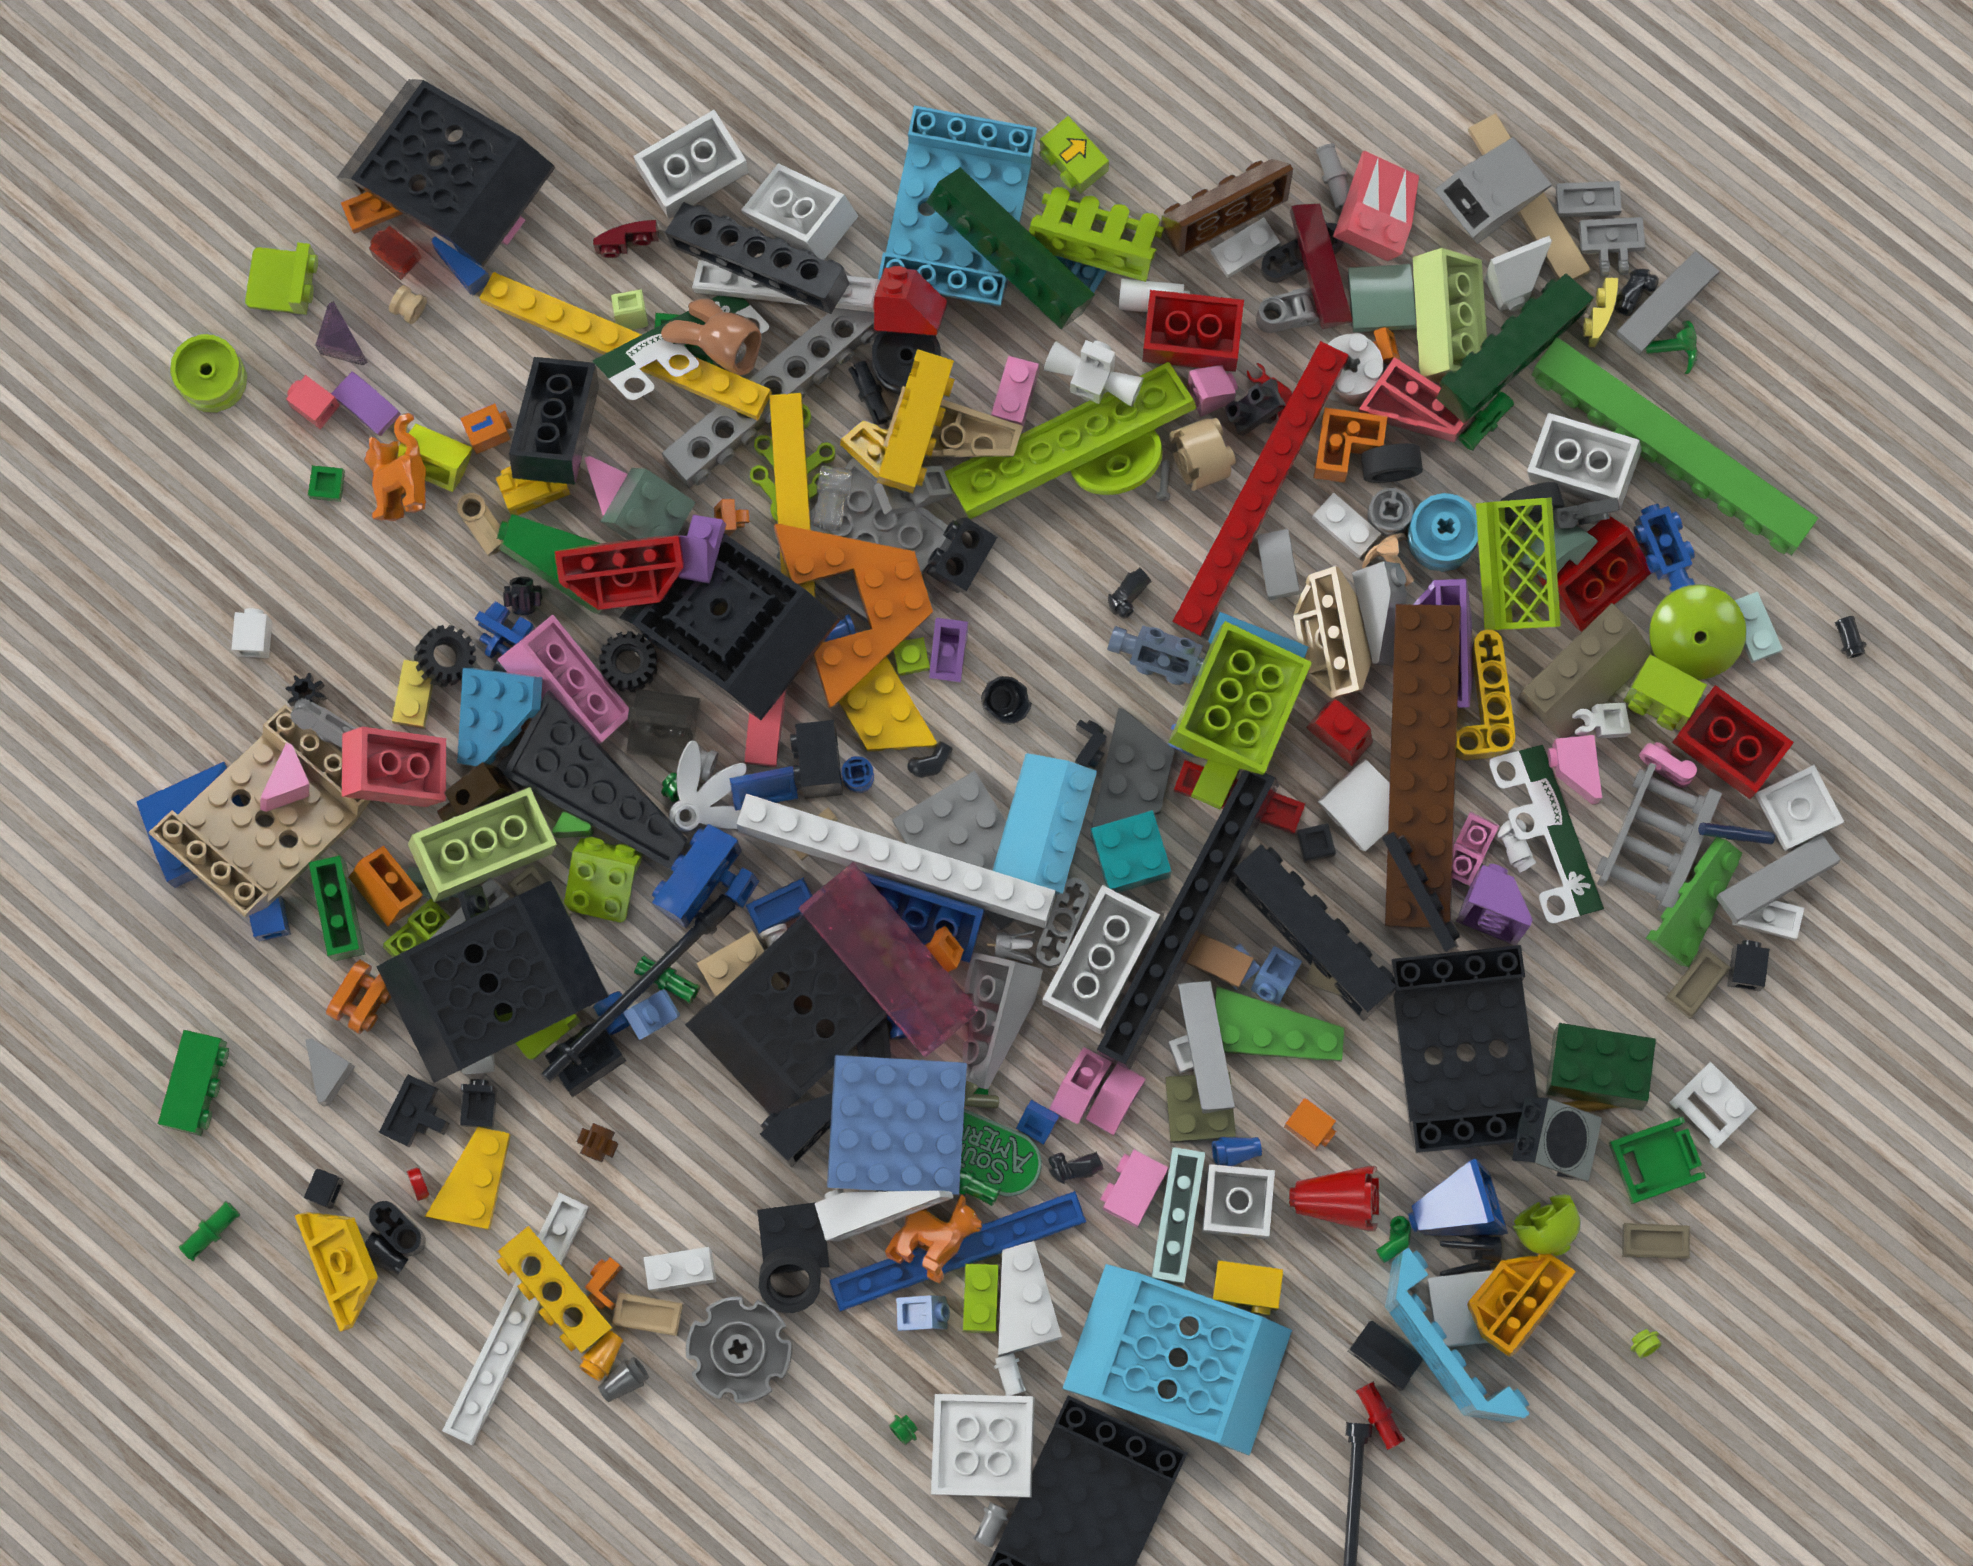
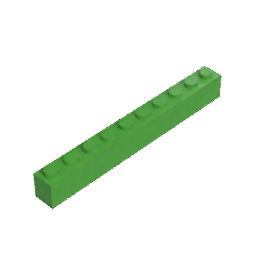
[1532,337,1818,556]

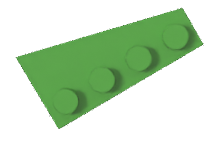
[1645,837,1743,968]
[1215,986,1344,1062]

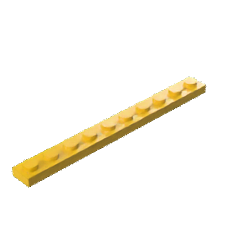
[479,272,772,420]

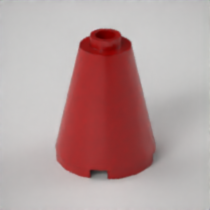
[1289,1166,1380,1232]

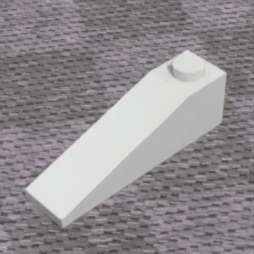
[815,1189,953,1241]

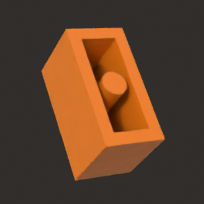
[348,846,423,927]

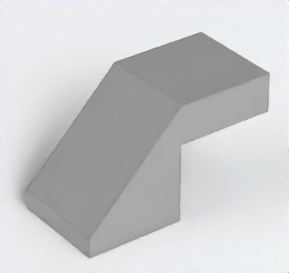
[873,465,953,515]

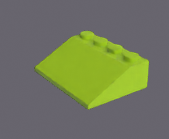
[1168,621,1312,775]

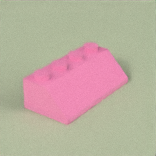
[497,615,634,744]

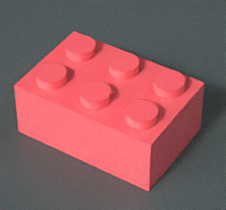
[342,726,446,807]

